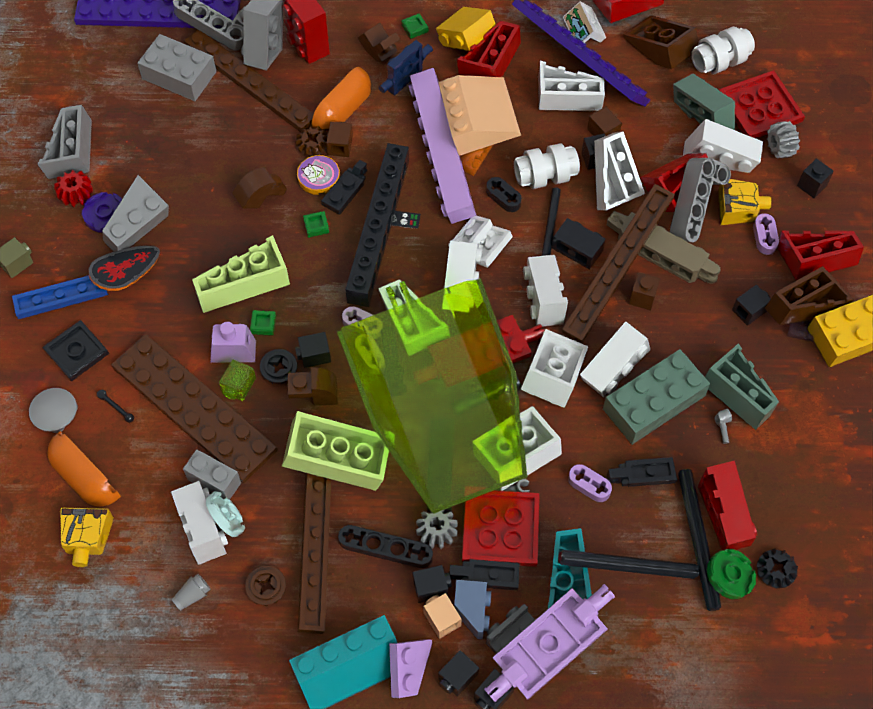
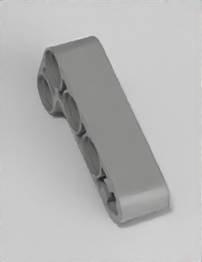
[173,0,243,50]
[670,158,731,242]

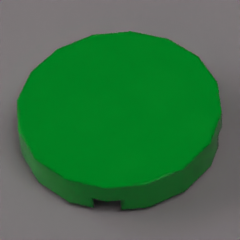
[707,549,756,599]

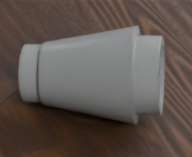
[171,574,211,611]

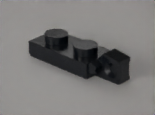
[321,160,368,215]
[607,457,677,487]
[449,559,520,591]

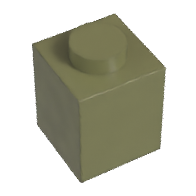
[0,237,34,278]

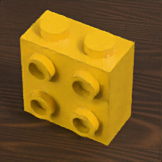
[436,7,496,51]

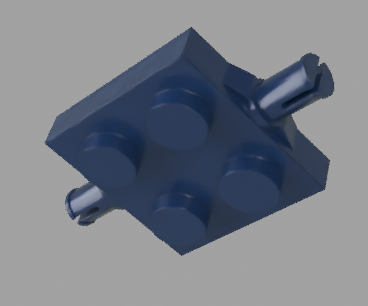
[379,40,433,96]

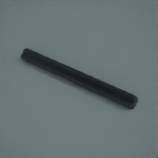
[678,469,721,611]
[558,550,699,579]

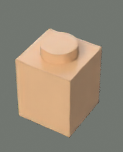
[424,593,462,639]

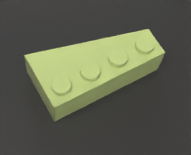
[192,235,290,313]

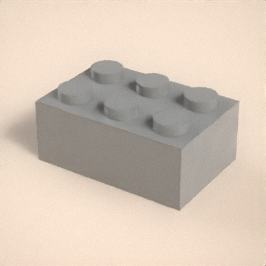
[241,0,283,70]
[137,34,216,101]

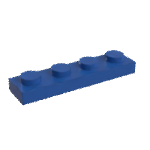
[12,275,108,319]

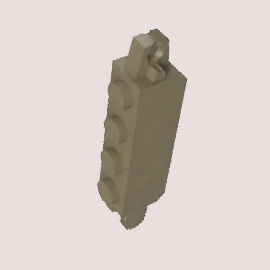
[607,211,721,284]

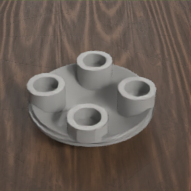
[29,388,78,433]

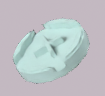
[206,491,245,537]

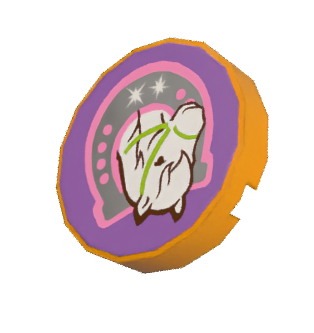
[297,155,340,195]

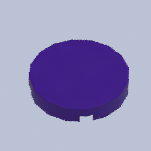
[82,192,122,232]

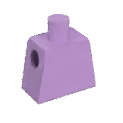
[211,322,256,363]

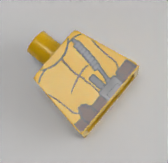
[718,179,771,225]
[61,508,114,567]

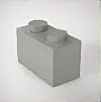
[183,450,241,499]

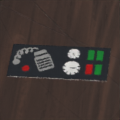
[392,211,421,229]

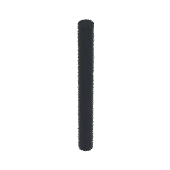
[541,188,561,256]

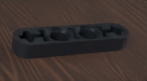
[338,525,433,568]

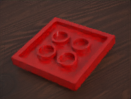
[719,70,805,139]
[462,489,540,567]

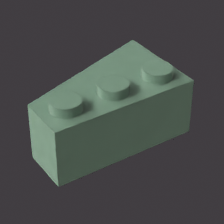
[673,74,735,130]
[705,343,779,430]

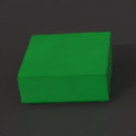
[401,13,429,39]
[303,211,329,238]
[250,310,276,335]

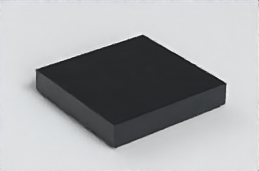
[43,320,109,381]

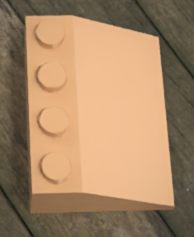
[438,75,521,156]

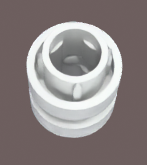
[692,26,755,75]
[514,143,580,189]

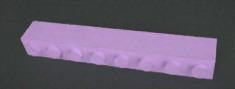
[409,68,476,224]

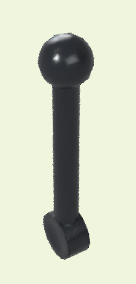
[97,390,134,423]

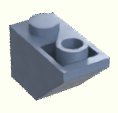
[454,580,491,639]

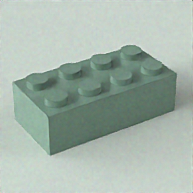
[603,349,710,444]

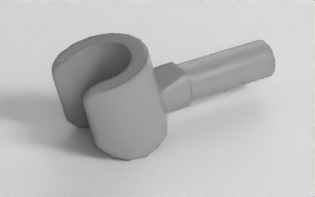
[715,409,732,444]
[495,479,530,493]

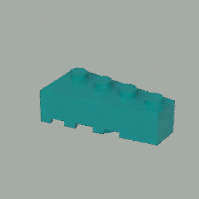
[548,528,592,609]

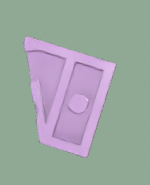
[389,639,432,698]

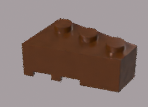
[765,266,854,325]

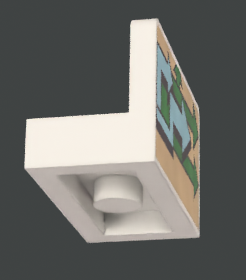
[563,1,606,43]

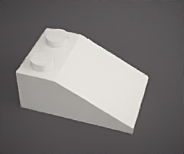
[521,329,588,408]

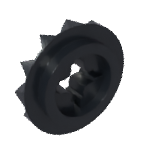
[260,349,297,384]
[757,548,798,588]

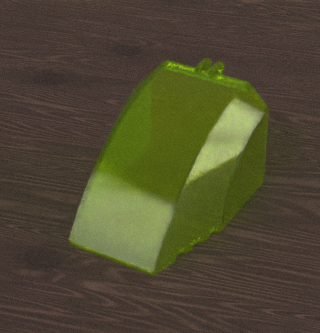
[336,278,528,514]

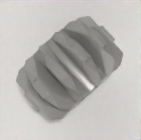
[767,121,800,158]
[416,506,458,549]

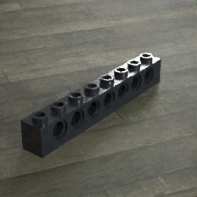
[345,143,409,307]

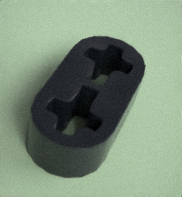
[486,177,522,212]

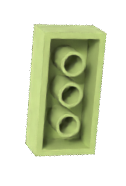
[282,411,392,491]

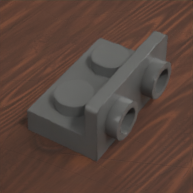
[486,604,535,654]

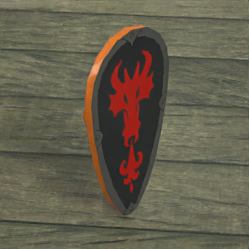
[89,246,160,291]

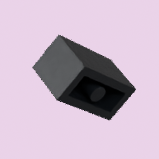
[552,218,606,270]

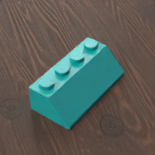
[289,615,397,709]

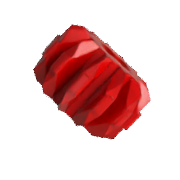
[54,169,93,208]

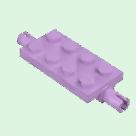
[484,584,615,702]

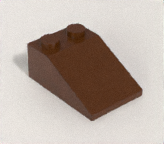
[623,15,698,69]

